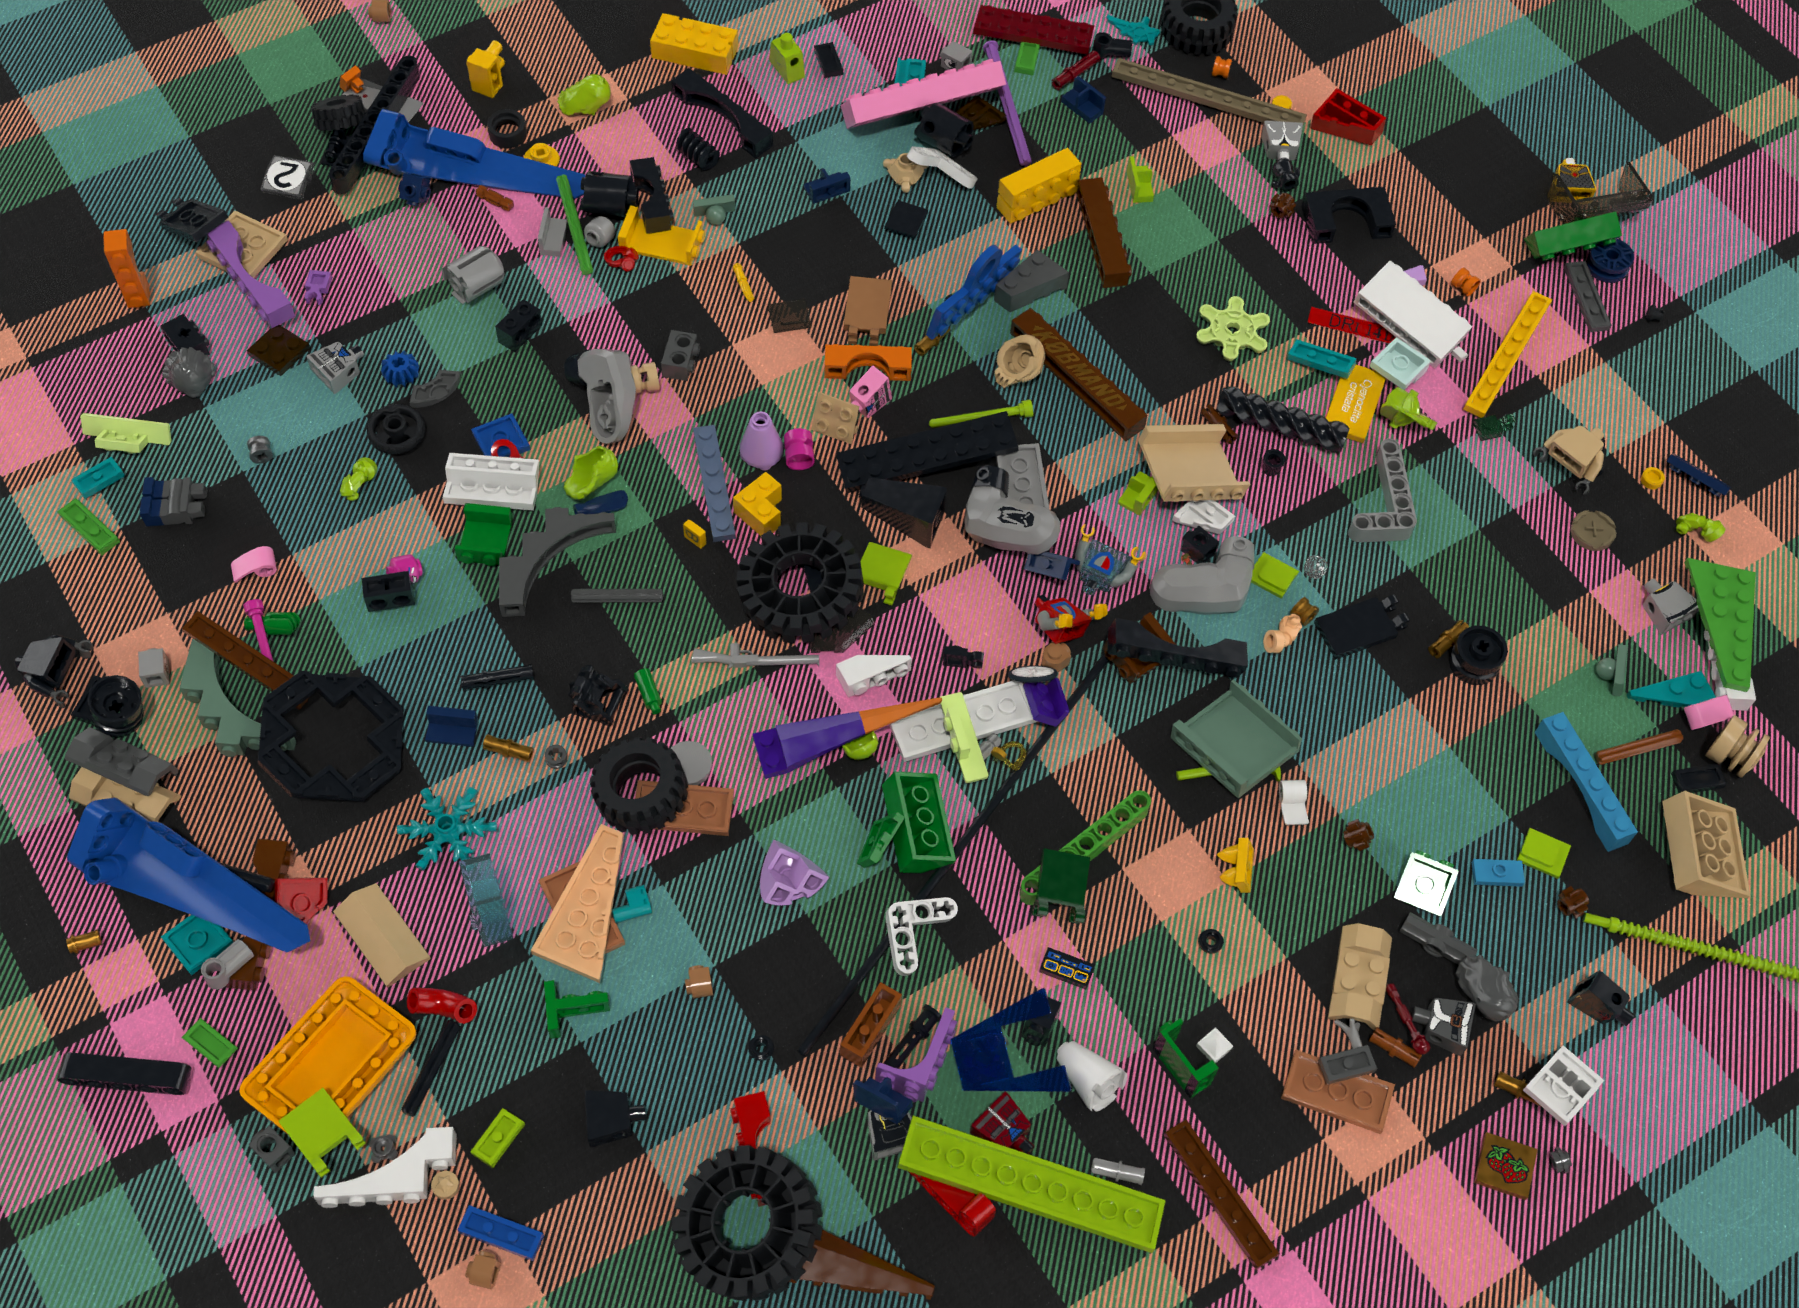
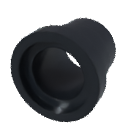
[1263,449,1286,476]

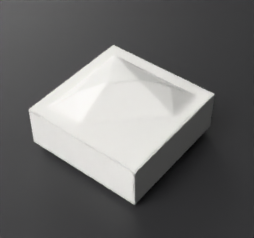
[1196,1027,1233,1063]

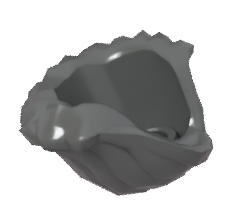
[162,347,215,398]

